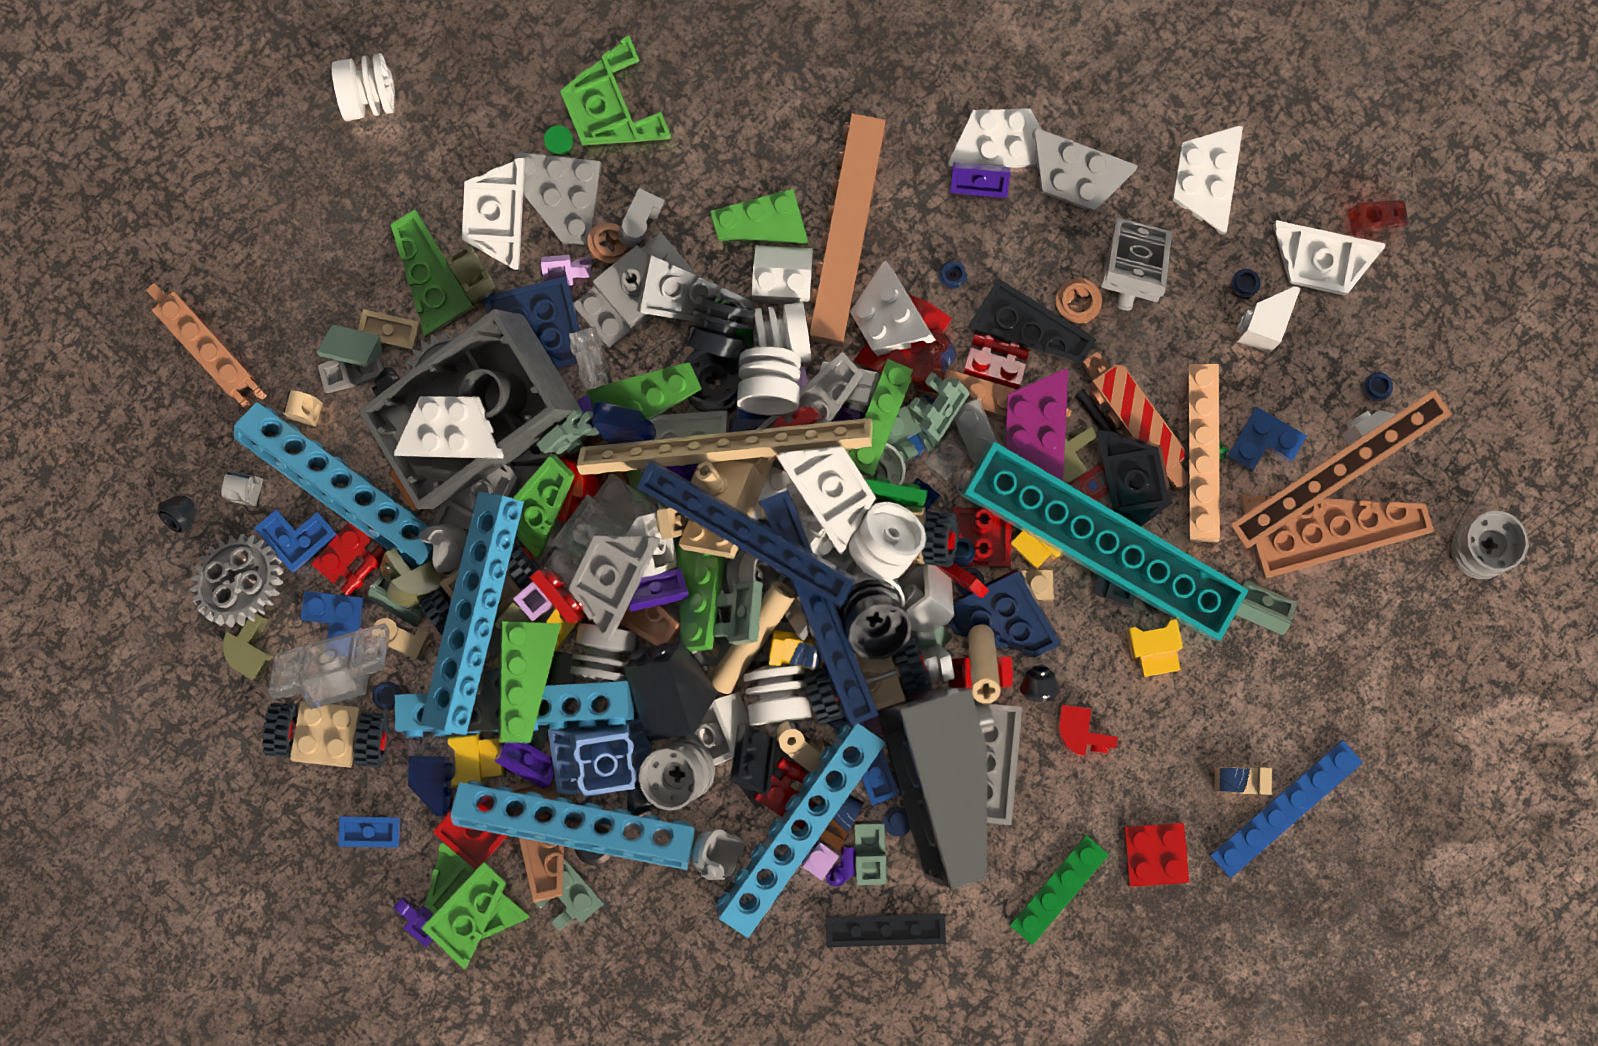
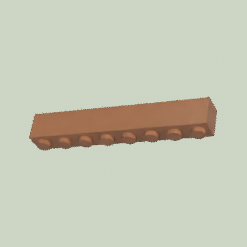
[806,114,886,347]
[1230,389,1452,549]

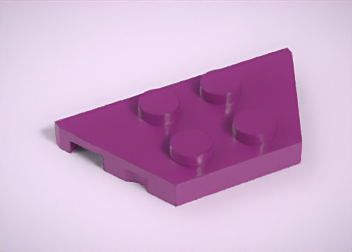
[1005,369,1068,481]

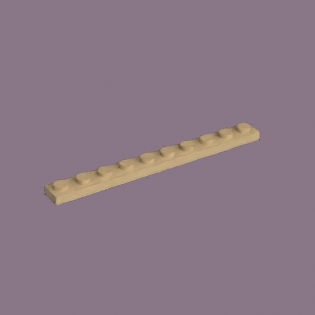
[577,418,873,475]

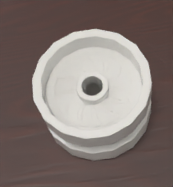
[848,502,926,580]

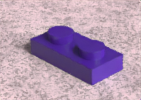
[950,162,1011,198]
[629,568,688,612]
[494,743,554,789]

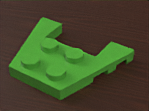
[560,35,671,145]

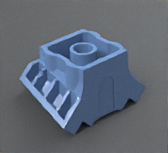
[548,712,652,797]

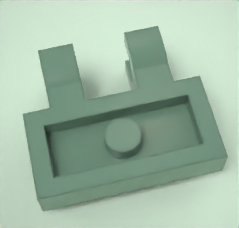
[909,372,970,442]
[887,397,943,463]
[537,410,605,455]
[713,580,763,645]
[531,859,604,931]

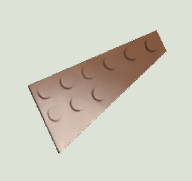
[1239,494,1434,579]

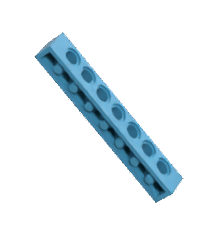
[234,402,433,569]
[421,491,524,735]
[395,681,634,738]
[716,721,886,938]
[450,781,695,870]

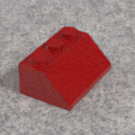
[853,294,952,378]

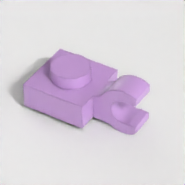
[541,255,592,286]

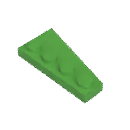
[586,363,702,439]
[499,621,561,743]

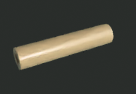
[709,581,796,694]
[968,624,1000,704]

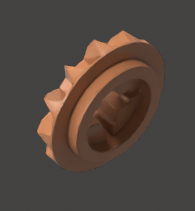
[587,223,632,265]
[1055,278,1102,324]

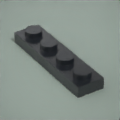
[826,913,946,947]

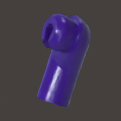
[826,846,856,887]

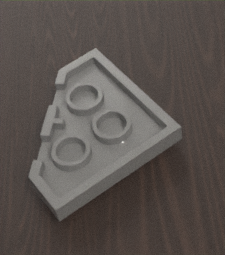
[514,152,601,247]

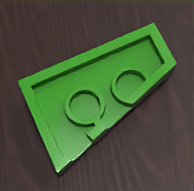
[710,189,808,245]
[513,454,575,558]
[421,862,507,970]

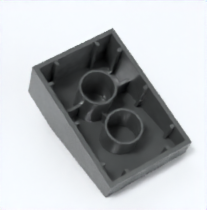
[358,309,583,509]
[878,687,994,890]

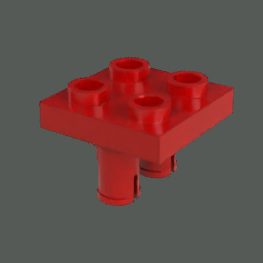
[952,507,1011,568]

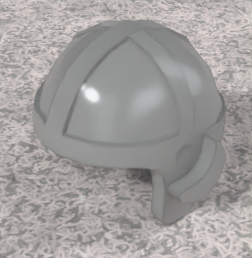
[419,523,467,574]
[690,828,746,880]

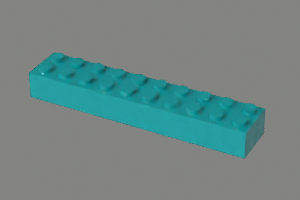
[959,442,1249,641]

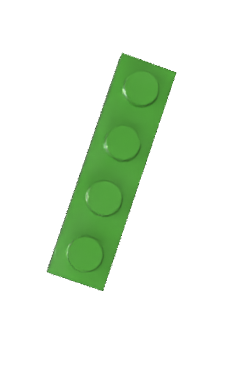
[849,359,915,478]

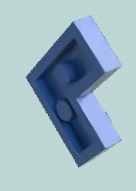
[1227,407,1307,472]
[254,509,337,573]
[300,591,364,657]
[829,748,899,806]

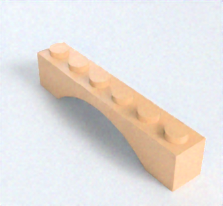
[1188,364,1220,542]

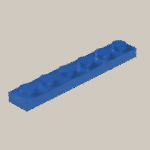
[1209,740,1363,878]

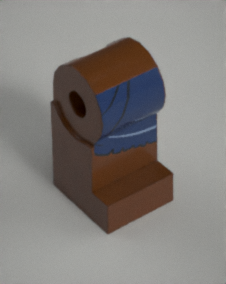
[818,794,864,851]

